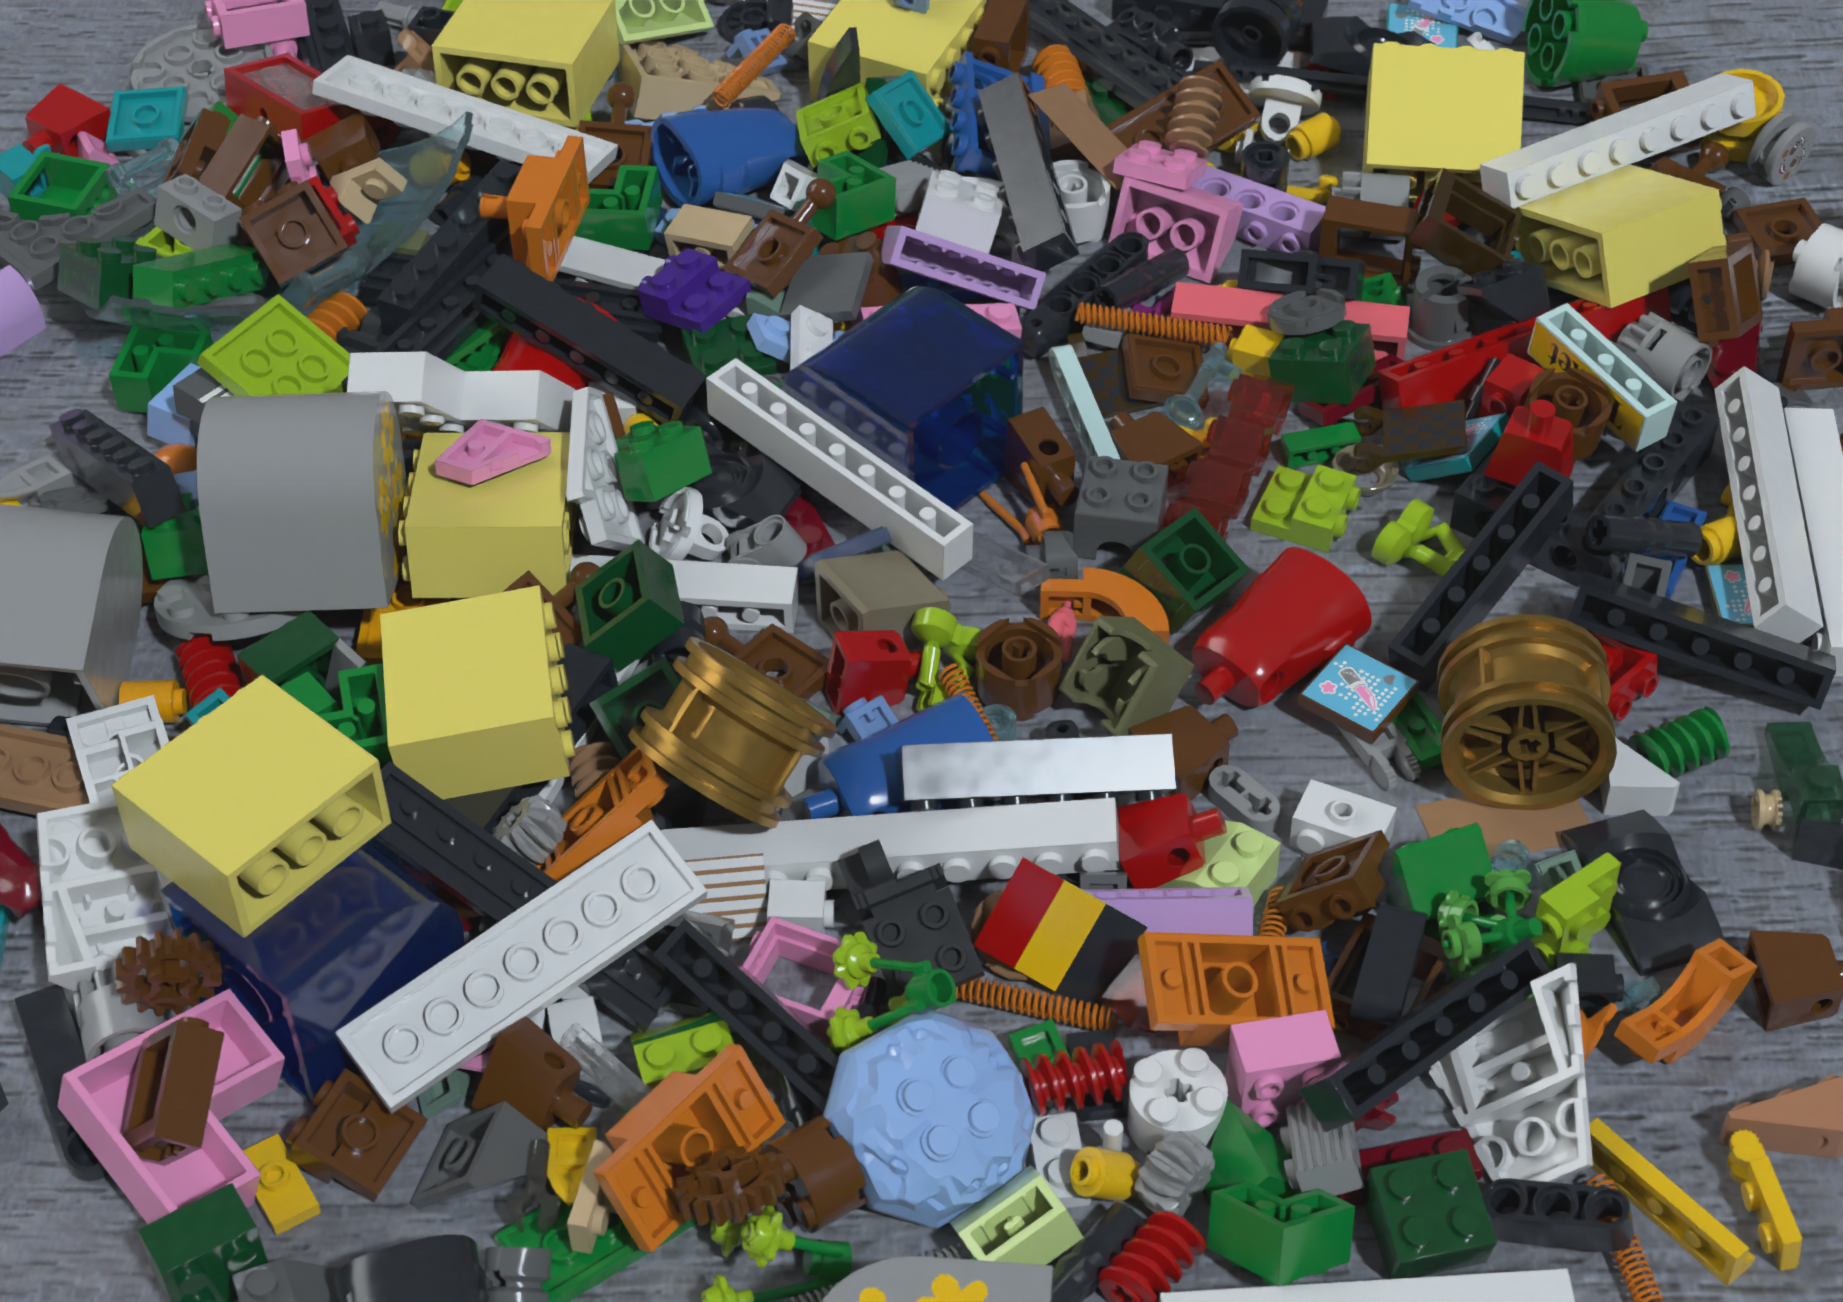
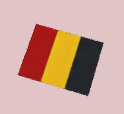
[973,857,1148,1013]

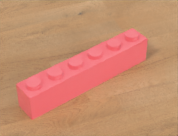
[1169,282,1410,361]

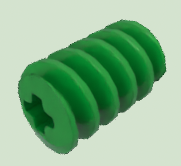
[1627,706,1730,778]

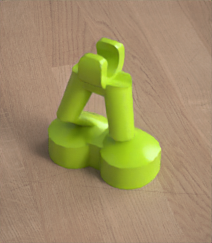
[1371,498,1466,577]
[911,607,982,712]

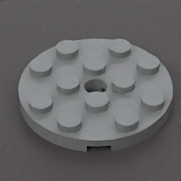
[130,24,273,122]
[154,573,311,641]

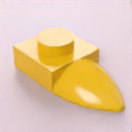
[546,1127,597,1206]

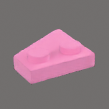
[435,419,551,485]

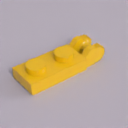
[1727,1129,1802,1271]

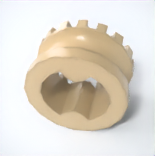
[1751,789,1783,830]

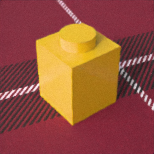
[1227,324,1285,389]

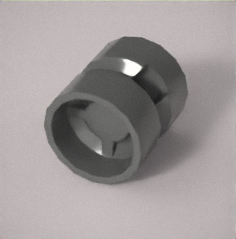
[485,1247,552,1302]

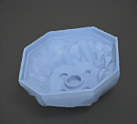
[823,1009,1037,1229]

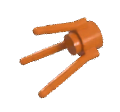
[979,462,1066,545]

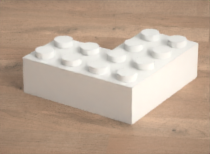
[347,352,576,438]

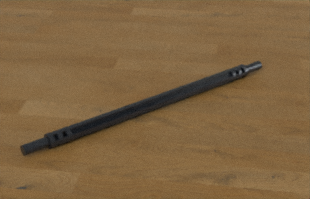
[1193,60,1622,125]

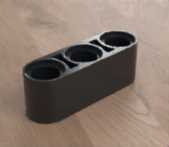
[1350,902,1428,1026]
[1482,1178,1634,1252]

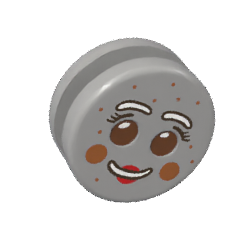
[1747,111,1816,185]

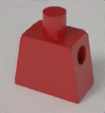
[22,83,110,157]
[1484,400,1573,486]
[824,630,923,718]
[1118,793,1227,889]

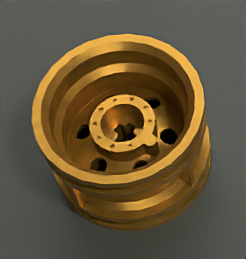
[1437,614,1617,810]
[628,637,838,828]

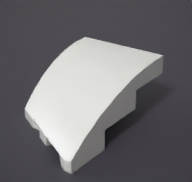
[66,695,169,803]

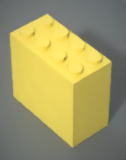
[432,0,620,128]
[808,0,987,114]
[1362,41,1525,202]
[1514,164,1726,308]
[398,432,579,598]
[380,585,576,800]
[111,675,391,938]

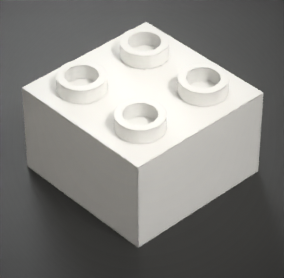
[915,170,1003,254]

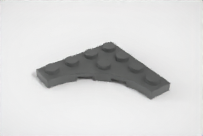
[0,187,156,291]

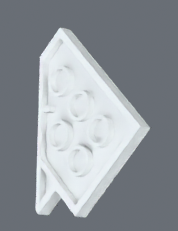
[566,387,645,551]

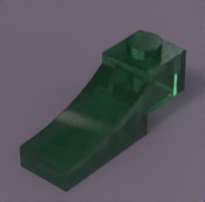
[1764,721,1843,824]

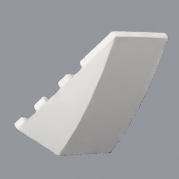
[36,799,232,992]
[1428,963,1593,1182]

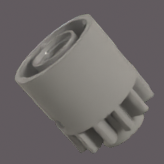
[1331,171,1410,241]
[1617,312,1713,401]
[73,965,164,1062]

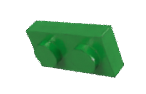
[1392,692,1442,771]

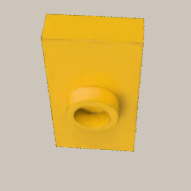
[242,1133,321,1236]

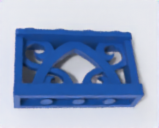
[947,51,1051,182]

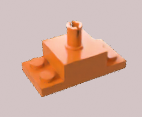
[479,135,590,282]
[536,747,669,882]
[1137,932,1335,1047]
[593,1043,786,1253]

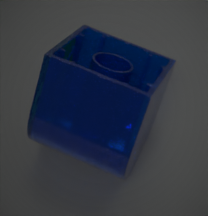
[780,286,1024,511]
[160,841,464,1110]

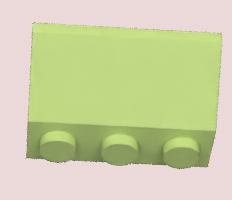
[615,0,714,45]

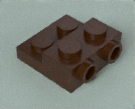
[163,107,231,183]
[239,180,348,288]
[1776,307,1843,391]
[1276,830,1390,933]
[286,1068,428,1202]

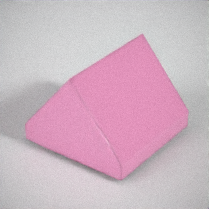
[77,131,120,171]

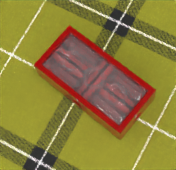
[224,53,366,141]

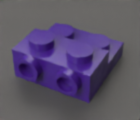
[637,248,751,334]

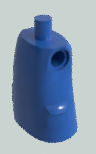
[650,108,808,207]
[801,694,1001,819]

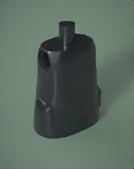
[334,1234,489,1302]

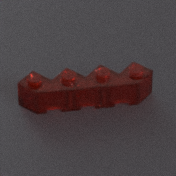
[1163,372,1295,542]

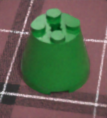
[1522,0,1648,87]

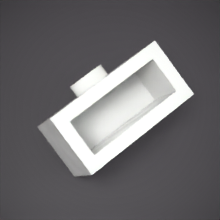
[1289,779,1397,862]

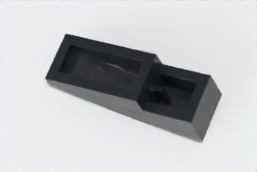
[817,27,861,101]
[1237,249,1366,301]

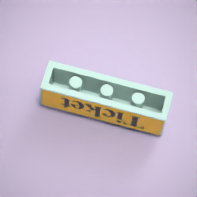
[1527,303,1677,452]

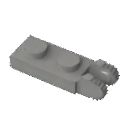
[1336,722,1422,791]

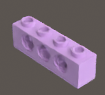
[1191,165,1326,253]

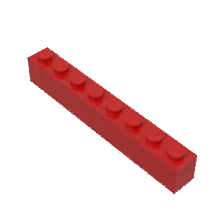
[1377,286,1672,410]

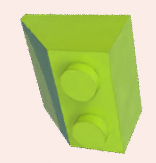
[630,1011,734,1096]

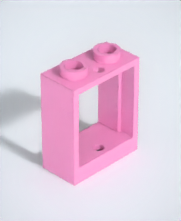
[204,0,310,49]
[743,916,875,1045]

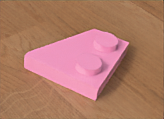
[281,129,320,184]

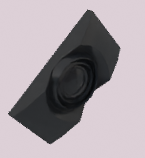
[1310,16,1436,77]
[633,441,808,530]
[1560,809,1725,976]

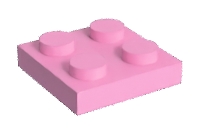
[1112,140,1207,190]

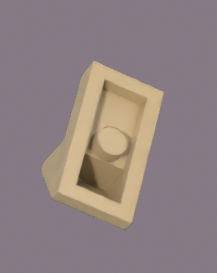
[330,158,408,224]
[567,1140,618,1254]

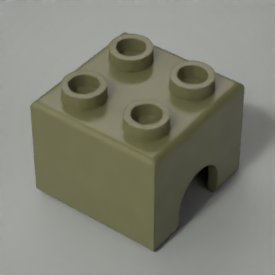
[1058,616,1195,736]

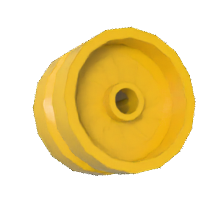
[1701,69,1785,162]

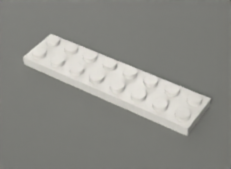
[312,55,618,184]
[335,820,708,1114]

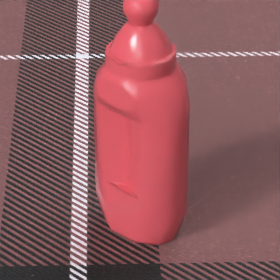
[1047,601,1077,667]

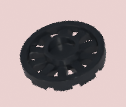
[721,0,784,43]

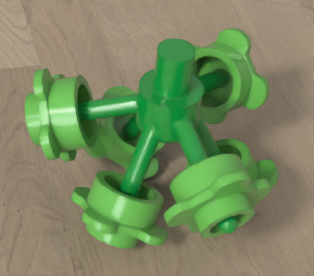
[1437,869,1550,1002]

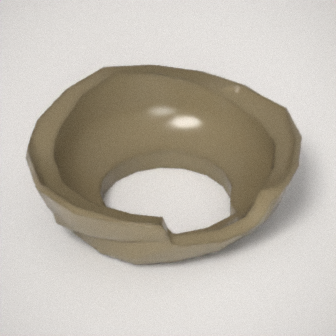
[1332,443,1399,496]

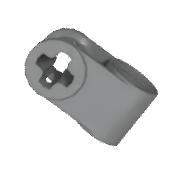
[726,515,807,567]

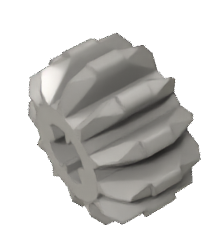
[492,795,567,866]
[1135,1131,1215,1216]

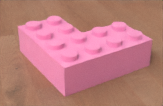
[57,989,285,1224]

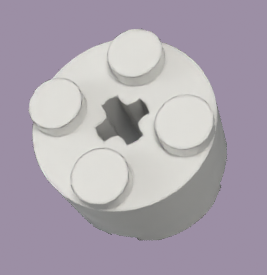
[1053,160,1110,243]
[1788,223,1843,308]
[1127,1048,1228,1154]

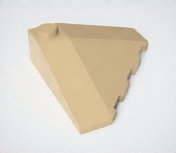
[617,39,781,123]

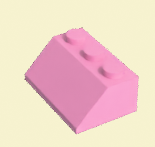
[1108,176,1244,283]

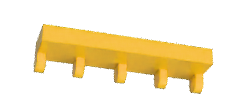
[1589,1117,1756,1286]

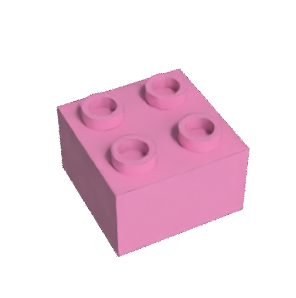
[1225,1010,1341,1127]

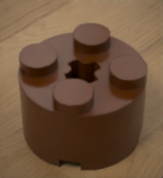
[819,232,903,307]
[1523,368,1612,465]
[976,617,1063,722]
[763,1116,867,1233]

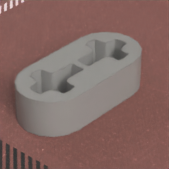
[1207,765,1280,835]

